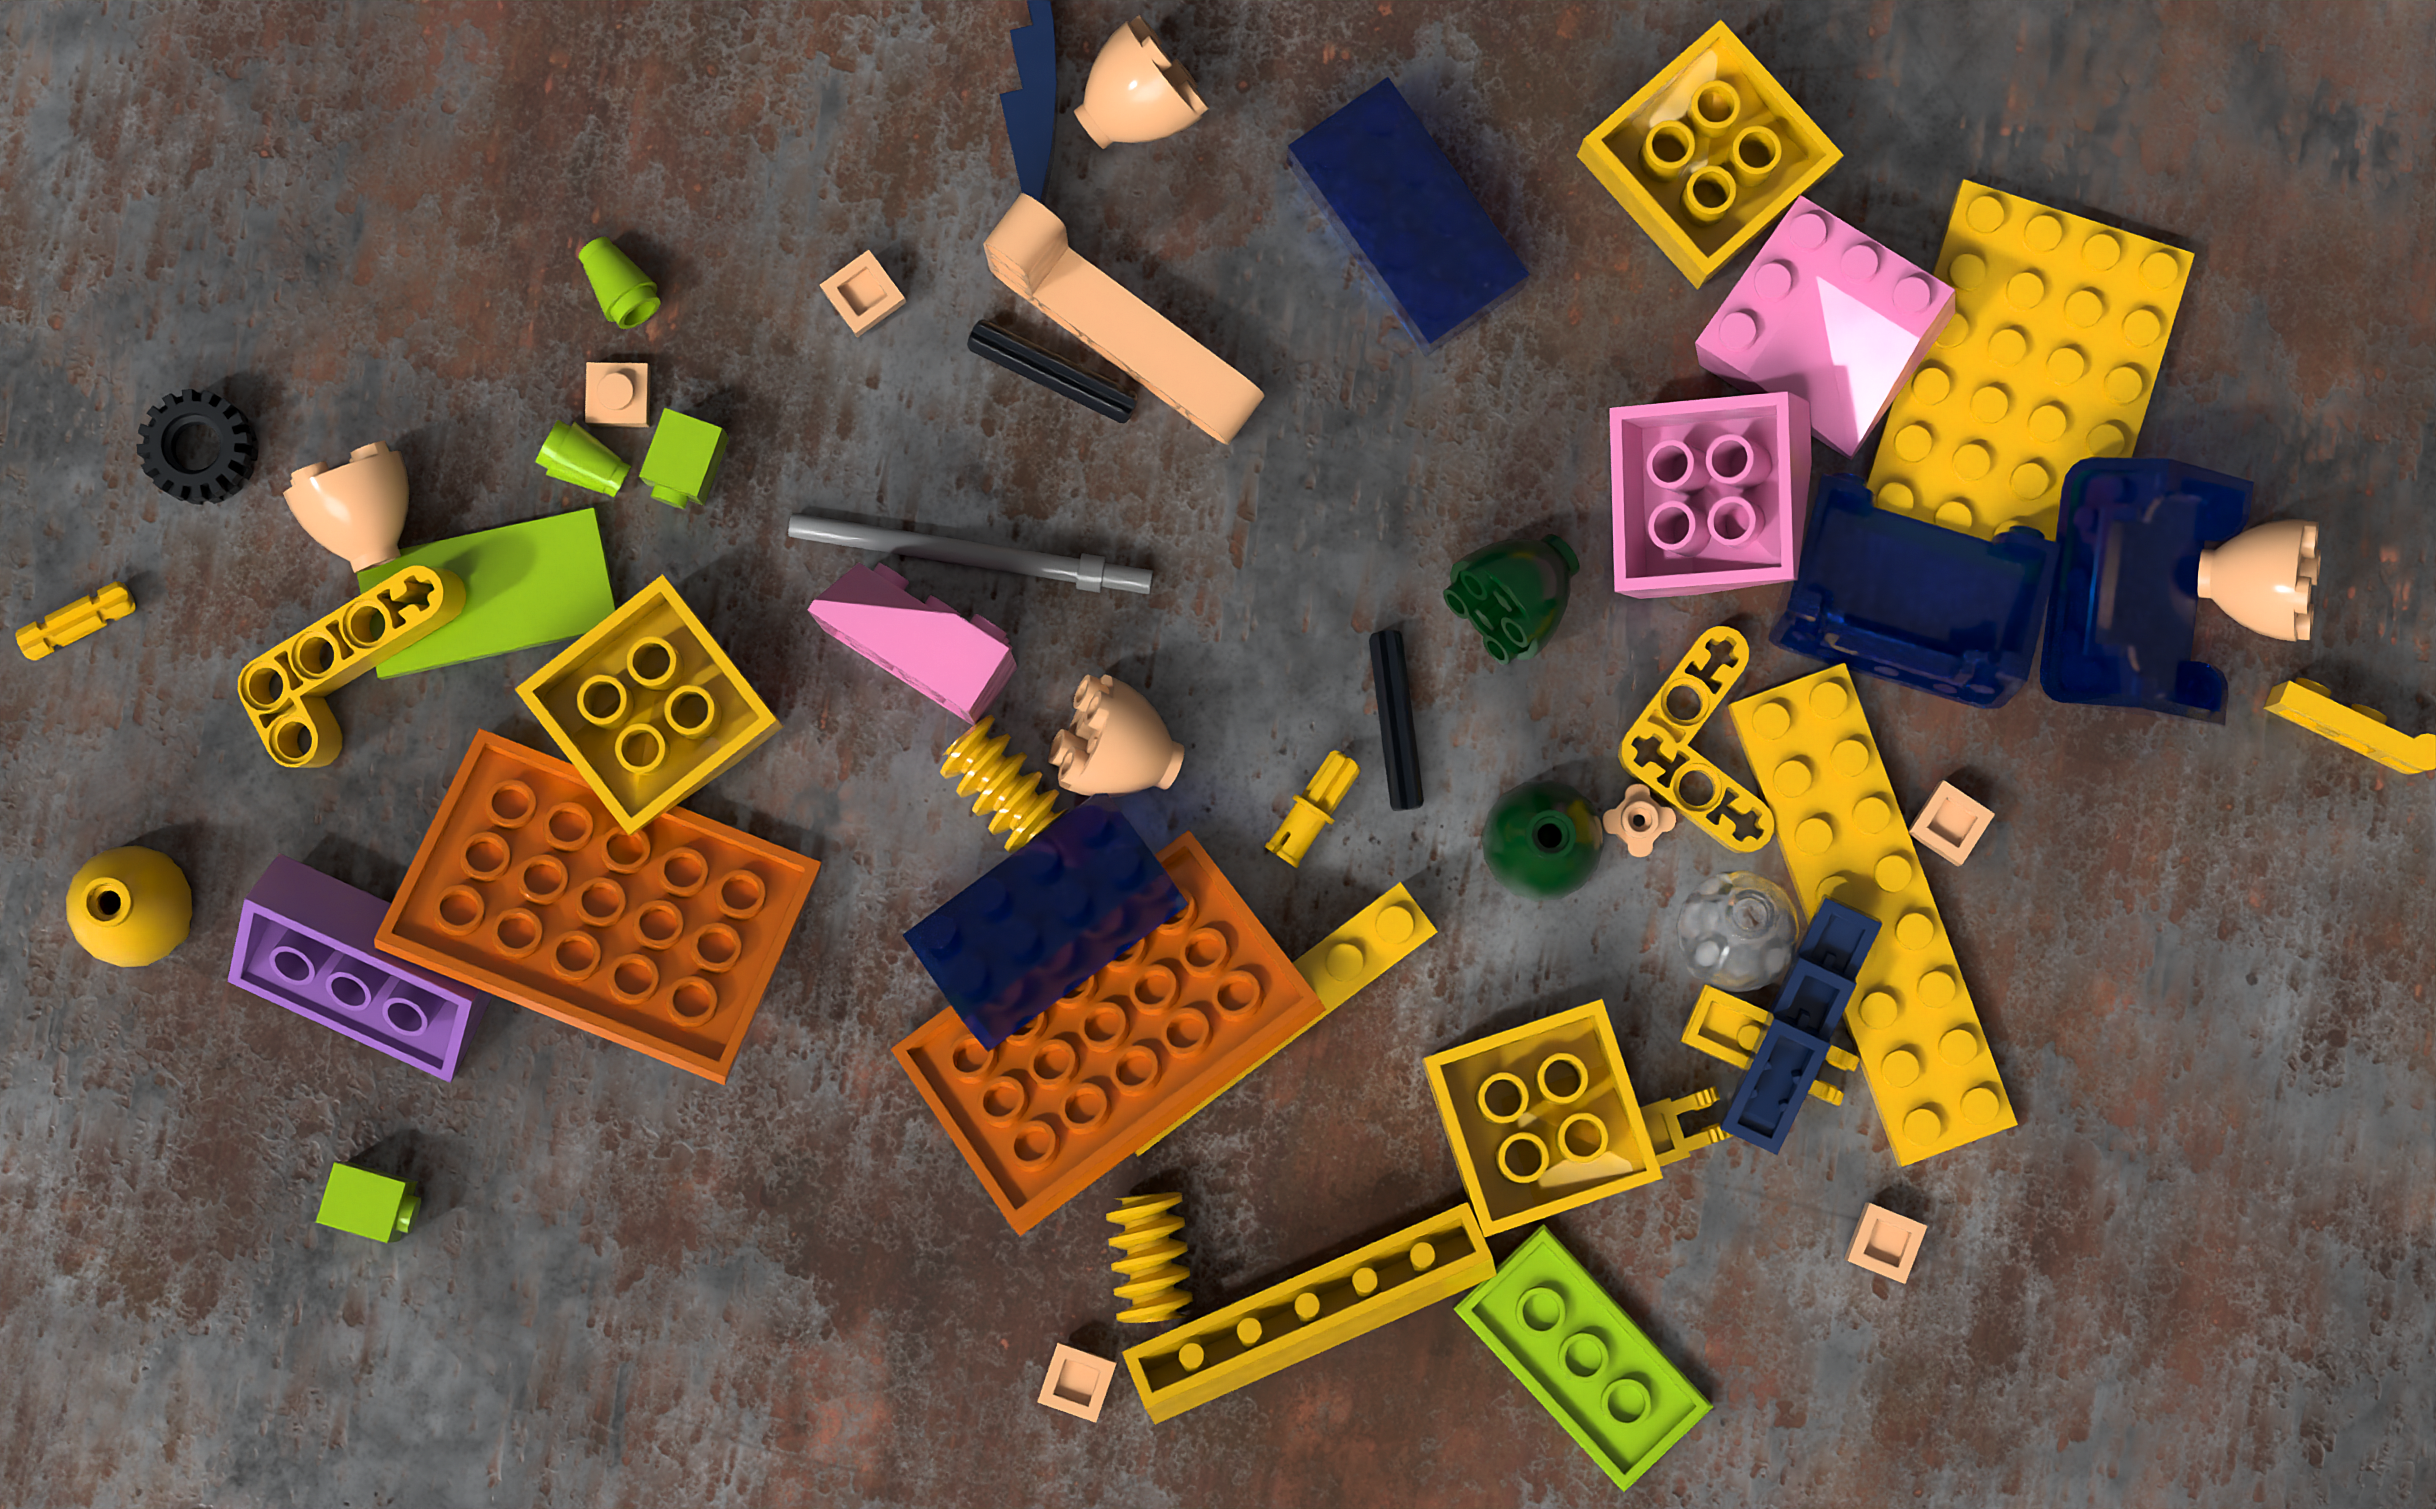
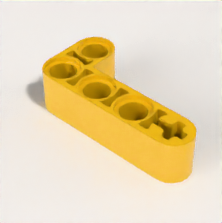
[237,565,466,768]

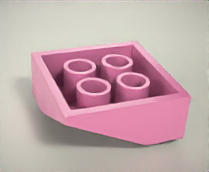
[1695,195,1955,460]
[1609,391,1812,599]
[808,562,1018,726]

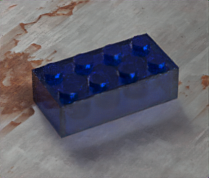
[1286,77,1530,357]
[903,793,1189,1052]

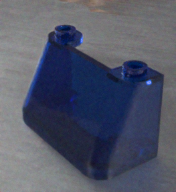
[2040,457,2254,725]
[1769,473,2062,709]

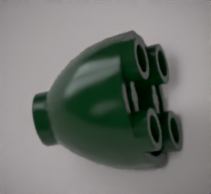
[1443,534,1580,665]
[1481,780,1604,902]

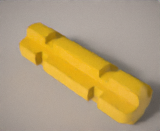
[15,581,136,660]

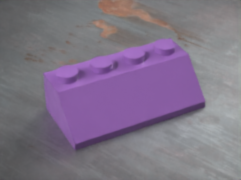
[227,853,493,1083]

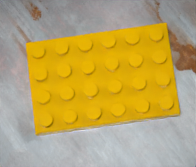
[1851,179,2195,600]

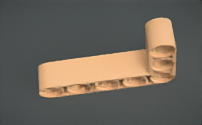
[983,193,1265,445]

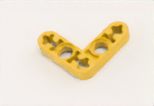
[1618,626,1774,854]

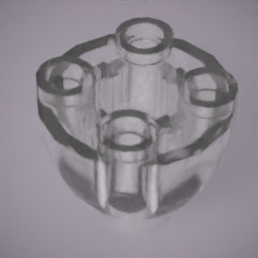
[1676,869,1800,992]

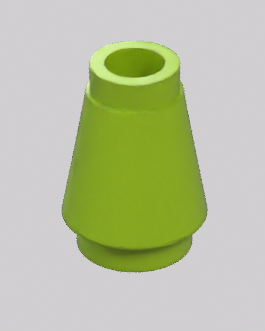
[578,236,660,329]
[535,420,631,498]

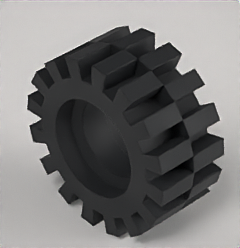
[136,389,258,505]

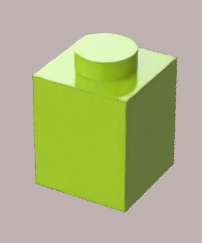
[639,408,729,509]
[316,1161,421,1243]

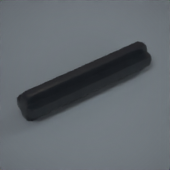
[967,319,1138,423]
[1369,630,1424,811]

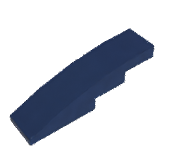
[999,0,1059,205]
[1720,894,1882,1155]

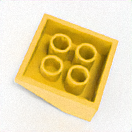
[1577,19,1844,290]
[515,574,784,836]
[1421,999,1663,1238]

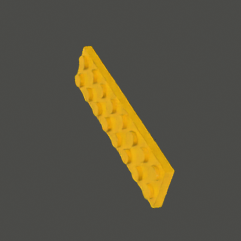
[1727,663,2018,1167]

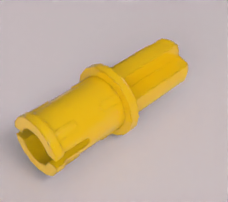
[1264,750,1361,869]

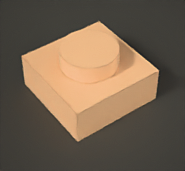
[820,250,906,338]
[585,362,651,427]
[1908,780,1995,866]
[1844,1202,1928,1284]
[1037,1341,1117,1423]

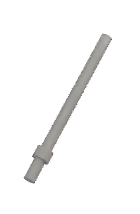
[788,513,1153,595]

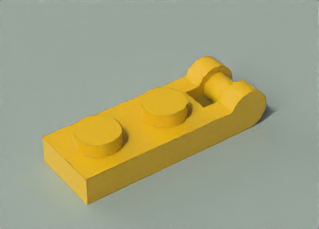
[2263,677,2436,775]

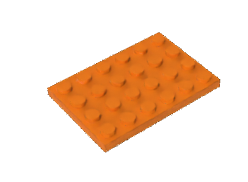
[374,728,822,1086]
[891,830,1326,1236]

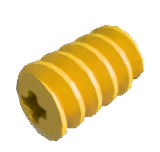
[940,715,1071,854]
[1106,1192,1193,1323]

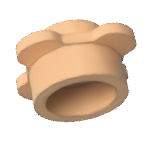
[1602,784,1676,857]

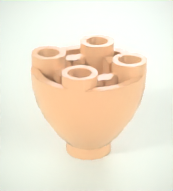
[1074,15,1209,149]
[283,440,409,573]
[2198,519,2321,642]
[1048,674,1184,798]

